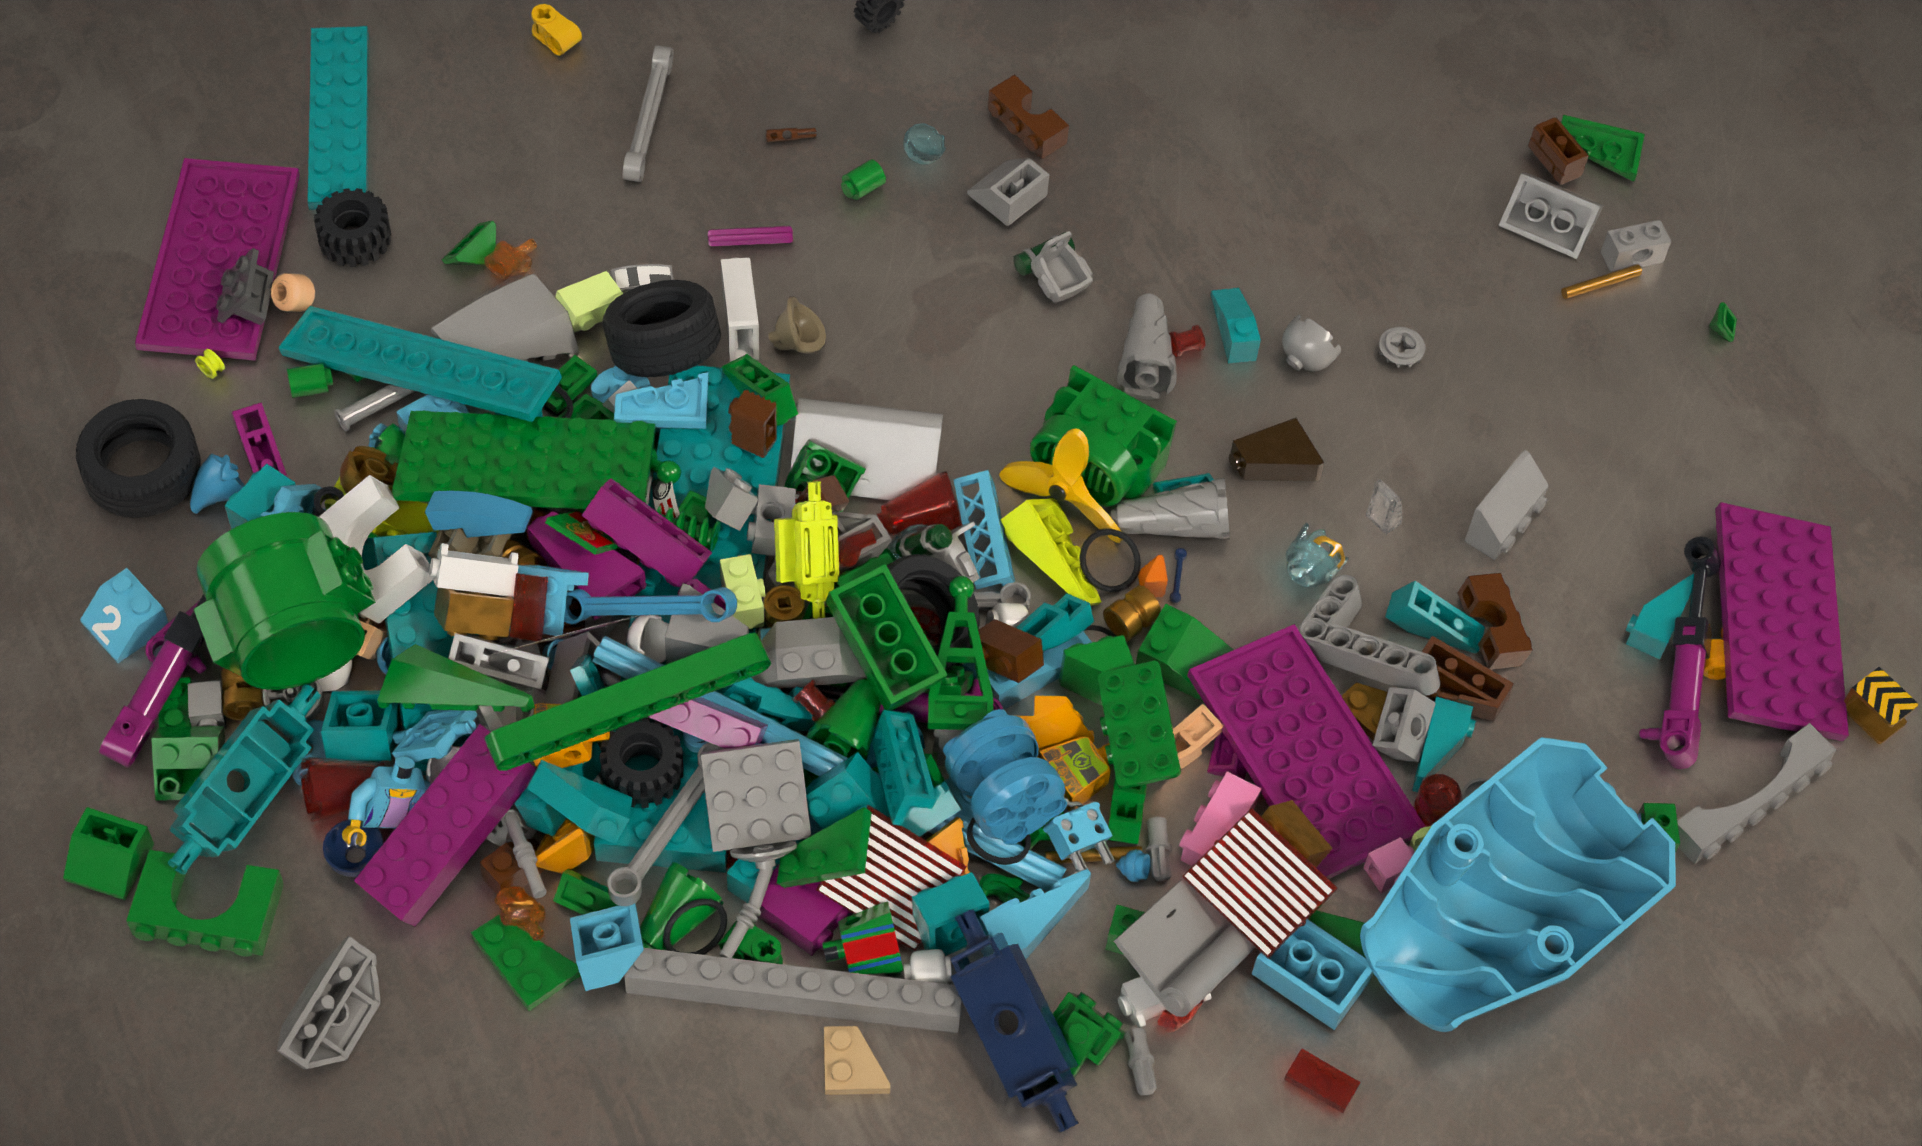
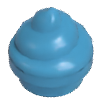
[1116,849,1151,882]

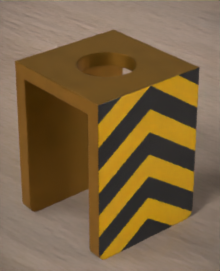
[1844,667,1918,744]

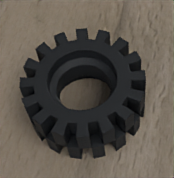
[854,0,905,33]

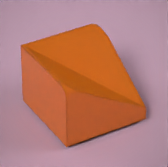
[1138,555,1168,597]

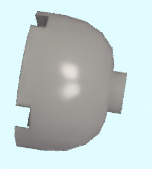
[1282,315,1341,371]

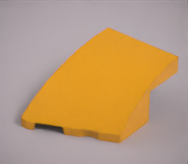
[1012,696,1094,758]

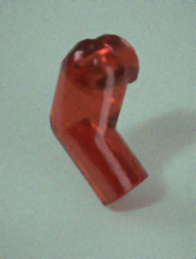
[839,529,876,567]
[1157,1000,1204,1032]

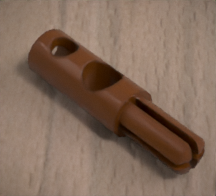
[766,128,817,142]

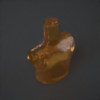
[485,239,537,279]
[495,886,546,941]

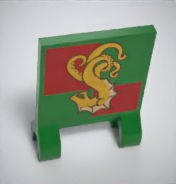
[545,509,631,555]

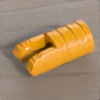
[1703,624,1726,680]

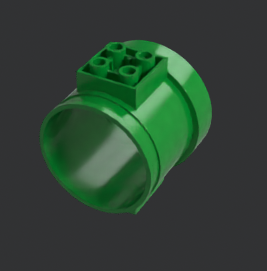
[194,512,376,690]

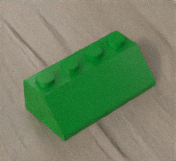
[826,564,948,711]

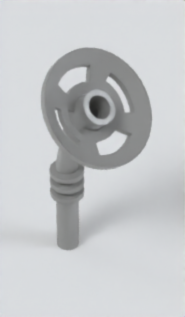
[487,791,547,898]
[719,841,797,958]

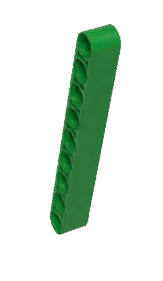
[485,633,771,771]

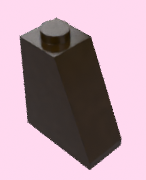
[1229,418,1324,481]

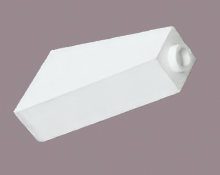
[721,257,759,362]

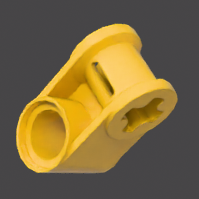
[531,4,582,56]

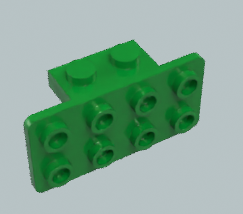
[1097,661,1181,789]

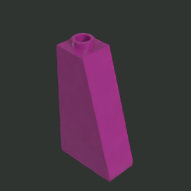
[527,511,646,621]

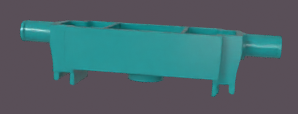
[168,684,321,875]

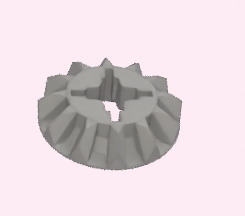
[1378,327,1425,368]

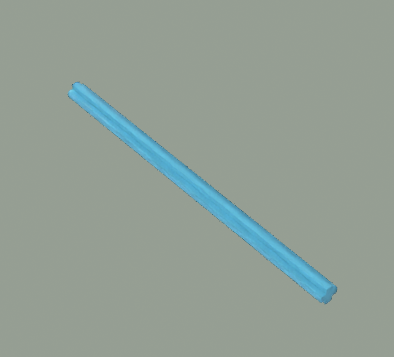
[592,636,1067,892]

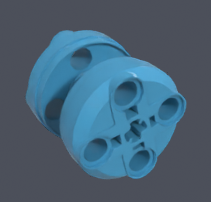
[943,709,1067,845]

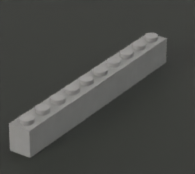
[624,948,962,1033]

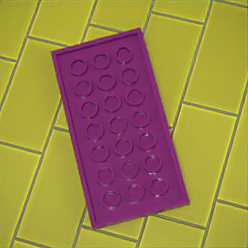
[135,158,300,361]
[1715,502,1849,742]
[1187,624,1426,882]

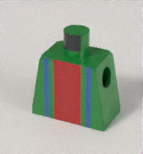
[822,901,904,974]

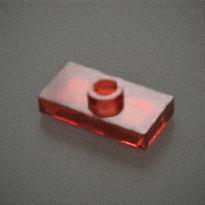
[510,573,548,641]
[1284,1048,1361,1113]

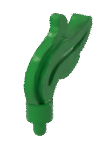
[979,873,1030,903]

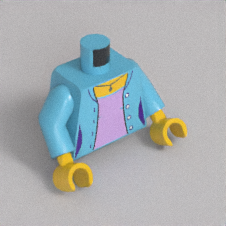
[342,756,431,846]

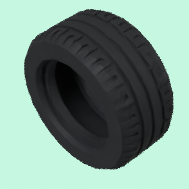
[602,280,721,377]
[76,399,201,518]
[887,554,980,670]

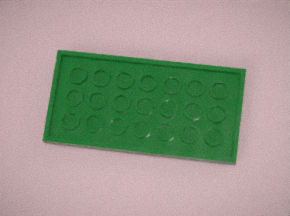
[392,410,656,509]

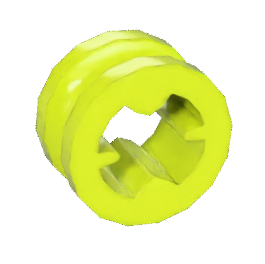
[195,349,225,379]

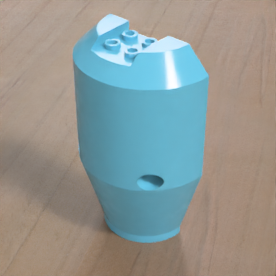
[1360,737,1676,1032]

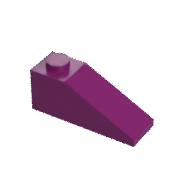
[232,402,288,477]

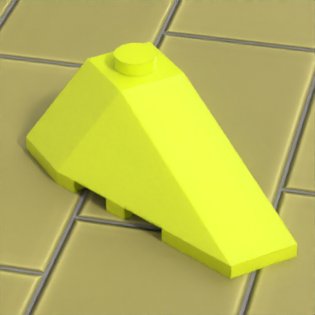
[1000,498,1102,606]

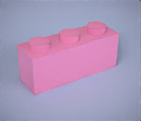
[1179,772,1261,873]

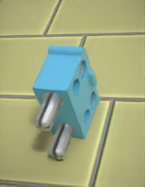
[1043,798,1114,873]

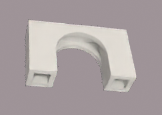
[319,475,433,623]

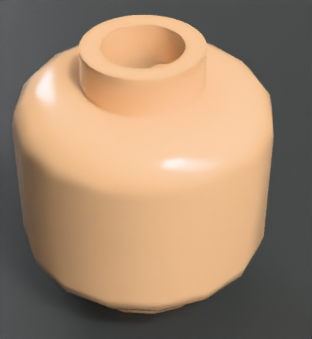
[270,273,315,312]

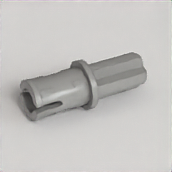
[1146,817,1172,882]
[1125,1028,1157,1095]

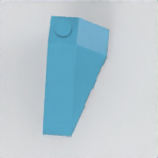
[962,631,1092,710]
[979,869,1091,959]

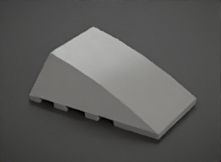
[431,274,579,361]

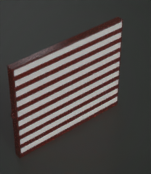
[815,805,967,951]
[1182,808,1338,959]

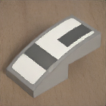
[609,264,674,294]

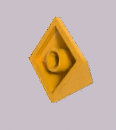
[535,818,595,874]

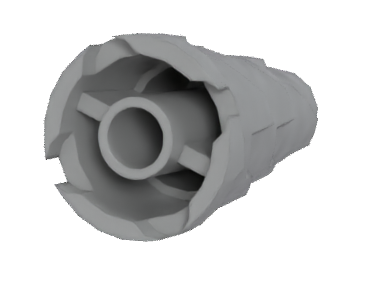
[1117,293,1177,400]
[1111,478,1230,539]

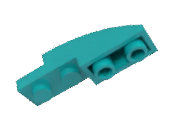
[721,677,837,731]

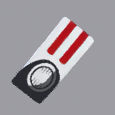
[652,478,680,518]

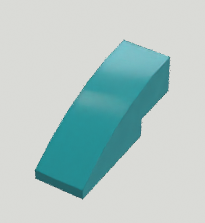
[1016,593,1094,651]

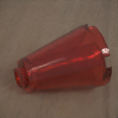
[877,471,962,535]
[301,757,386,822]

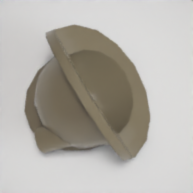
[768,296,826,354]

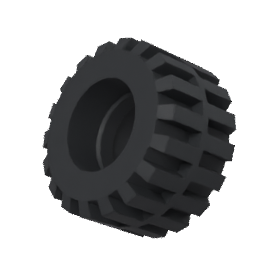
[314,188,391,267]
[600,718,684,808]

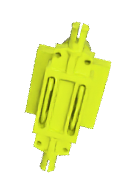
[774,481,839,619]

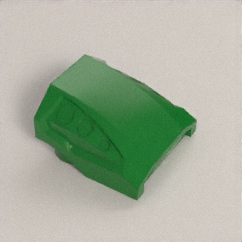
[784,439,866,512]

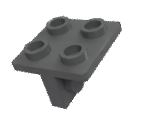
[216,248,274,325]

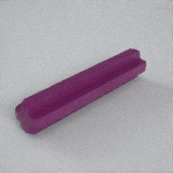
[708,226,793,246]

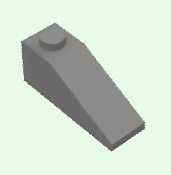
[448,633,549,689]

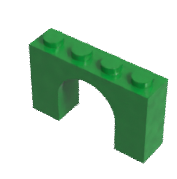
[126,849,284,957]

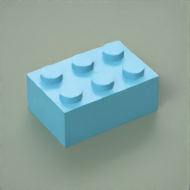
[1252,910,1373,1030]

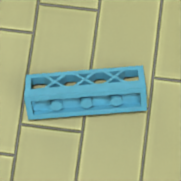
[953,470,1015,589]

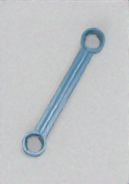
[564,587,737,624]

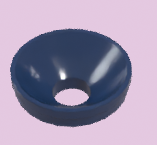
[323,820,384,877]

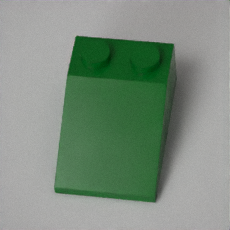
[1135,604,1234,702]

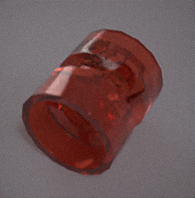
[1413,774,1461,827]

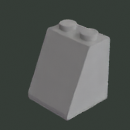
[665,583,749,664]

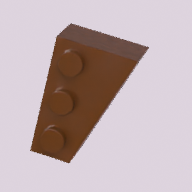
[1422,636,1514,722]

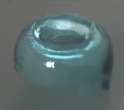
[903,123,946,165]

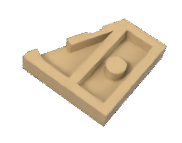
[824,1026,891,1095]

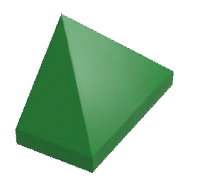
[441,220,496,266]

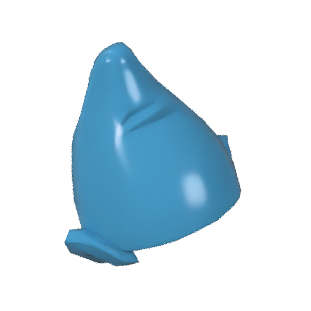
[190,454,245,514]

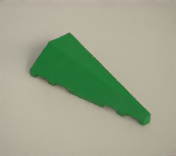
[377,644,535,712]

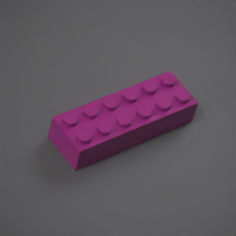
[354,724,537,927]

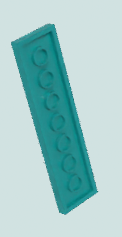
[308,26,369,210]
[372,532,471,775]

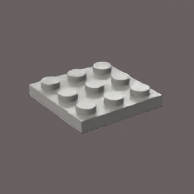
[700,739,811,852]

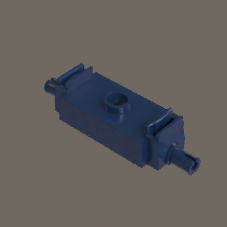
[950,909,1079,1133]

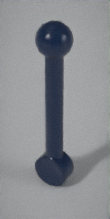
[1169,548,1187,603]

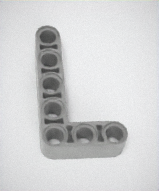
[1299,575,1440,696]

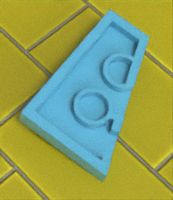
[614,372,709,429]

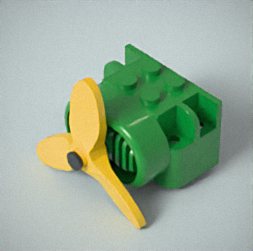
[999,365,1177,544]

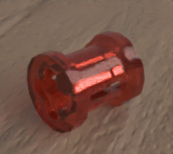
[1169,325,1206,357]
[792,679,835,722]

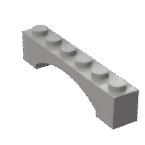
[1677,723,1837,864]

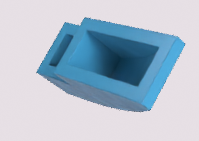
[425,491,533,538]

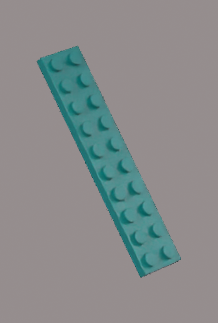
[279,306,562,422]

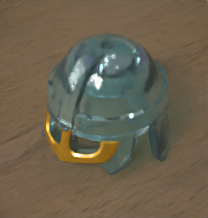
[1286,522,1349,588]

